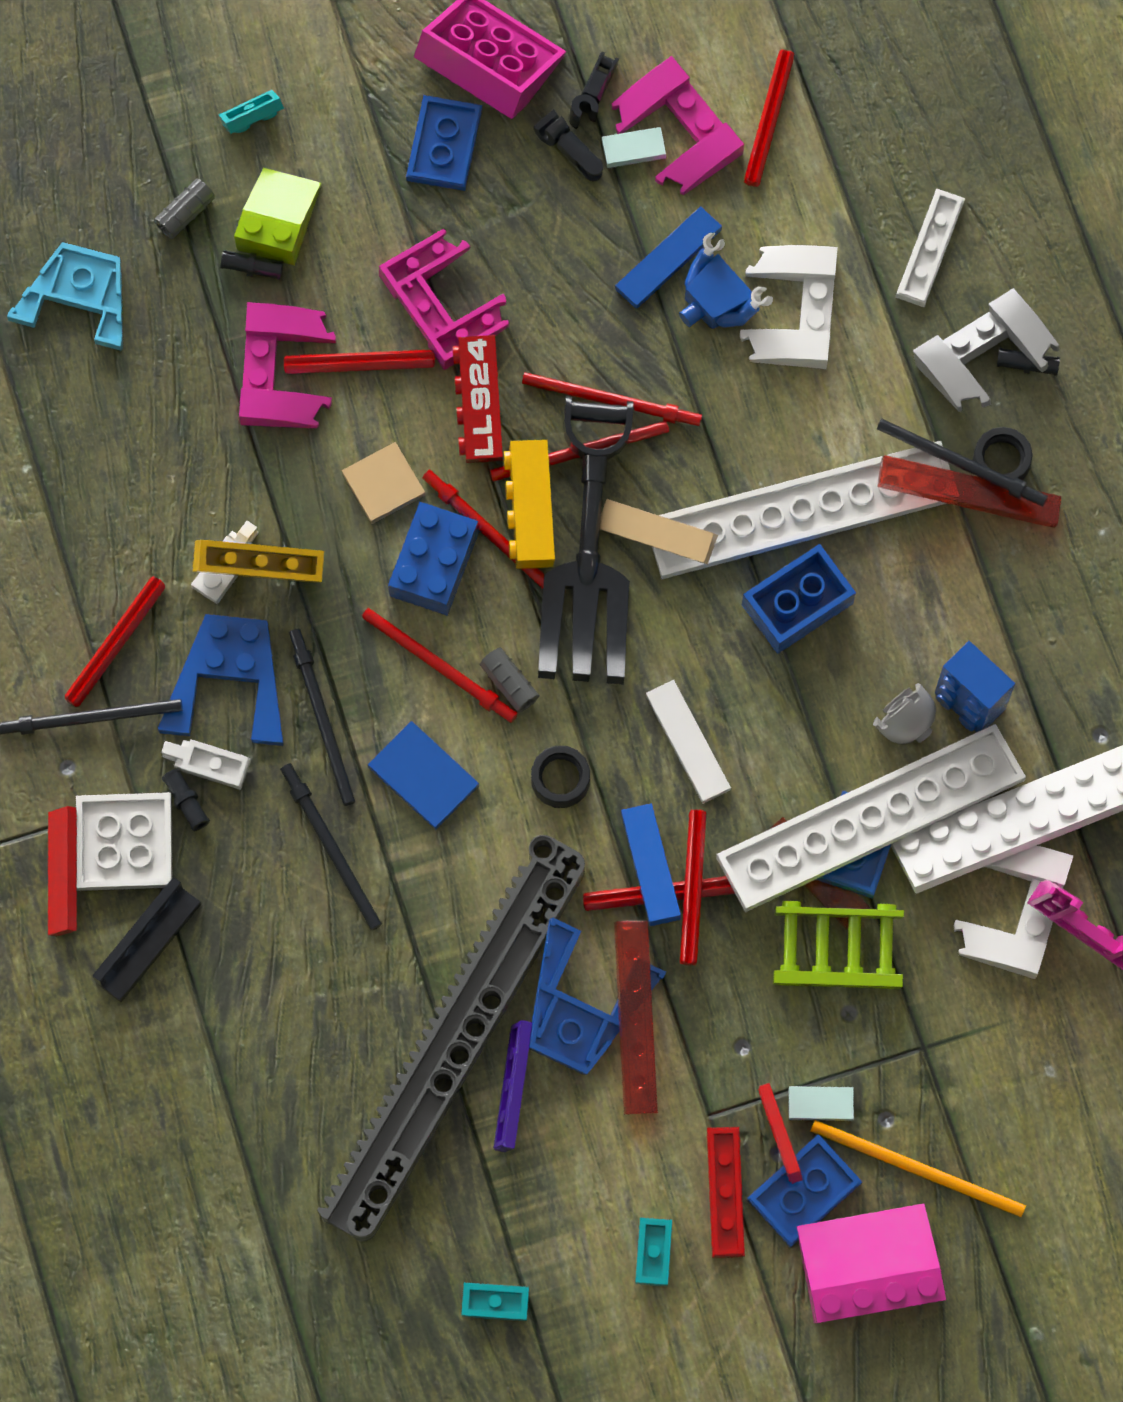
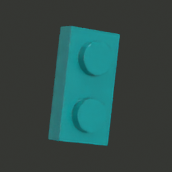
[219,90,284,134]
[635,1218,672,1287]
[461,1282,529,1321]

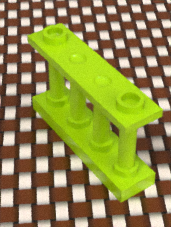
[773,901,904,989]

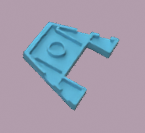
[7,242,123,351]

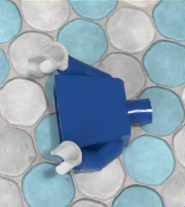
[679,233,773,329]

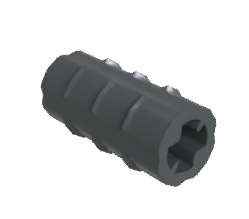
[154,178,215,239]
[479,647,540,713]

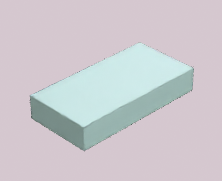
[602,127,666,168]
[788,1086,854,1121]

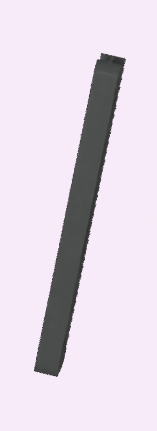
[317,835,585,1242]

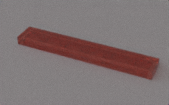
[877,455,1062,528]
[614,920,658,1115]

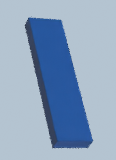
[615,206,722,309]
[621,803,681,926]

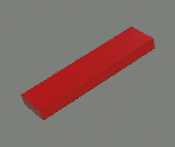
[48,806,77,937]
[707,1127,745,1258]

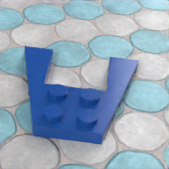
[158,614,283,746]
[529,918,666,1075]

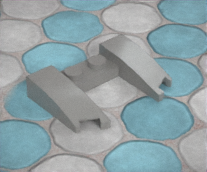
[913,289,1060,412]

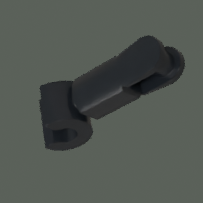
[569,51,619,129]
[534,109,603,182]

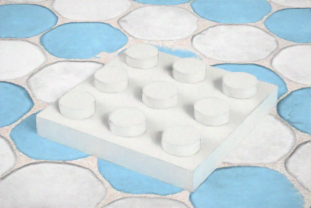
[76,793,172,891]

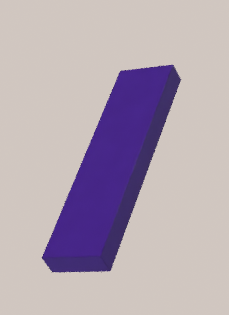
[493,1020,533,1152]

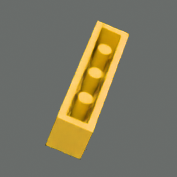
[504,440,555,569]
[193,540,324,583]

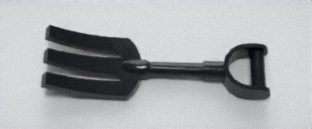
[538,396,633,685]

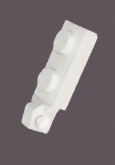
[191,521,258,604]
[161,739,251,790]

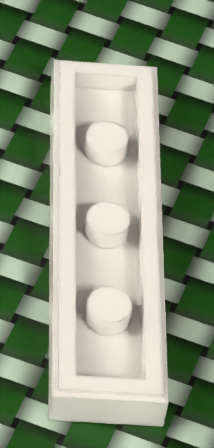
[896,189,965,307]
[646,680,731,804]

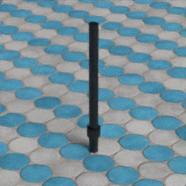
[877,419,1049,507]
[289,628,355,806]
[0,699,183,735]
[280,763,382,931]

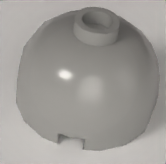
[873,683,936,744]

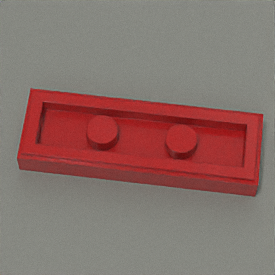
[758,1083,803,1184]

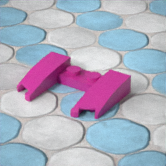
[612,56,744,195]
[379,229,509,370]
[239,302,336,428]
[1027,880,1123,970]

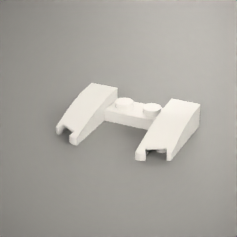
[740,245,838,369]
[954,845,1073,979]

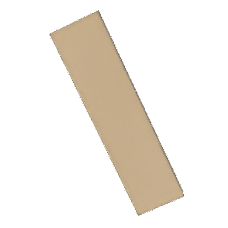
[600,499,718,565]

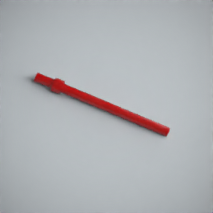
[522,372,702,427]
[490,421,669,482]
[422,469,545,589]
[362,608,518,723]

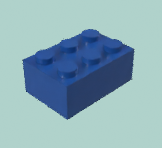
[388,502,479,616]
[742,544,856,654]
[935,641,1015,732]

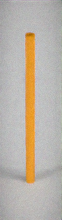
[810,1120,1026,1217]

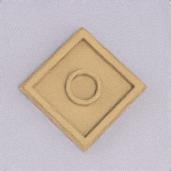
[342,442,426,524]

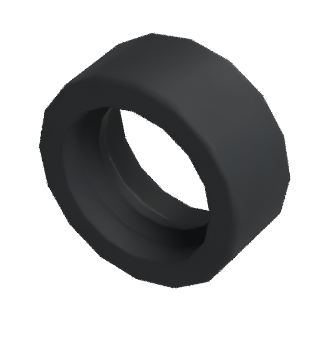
[972,427,1033,489]
[531,746,590,808]

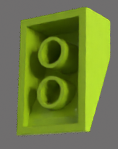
[234,167,321,266]

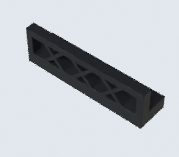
[92,877,201,1002]

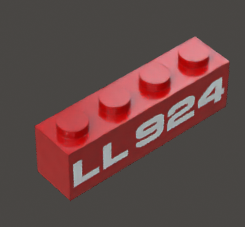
[453,335,503,463]

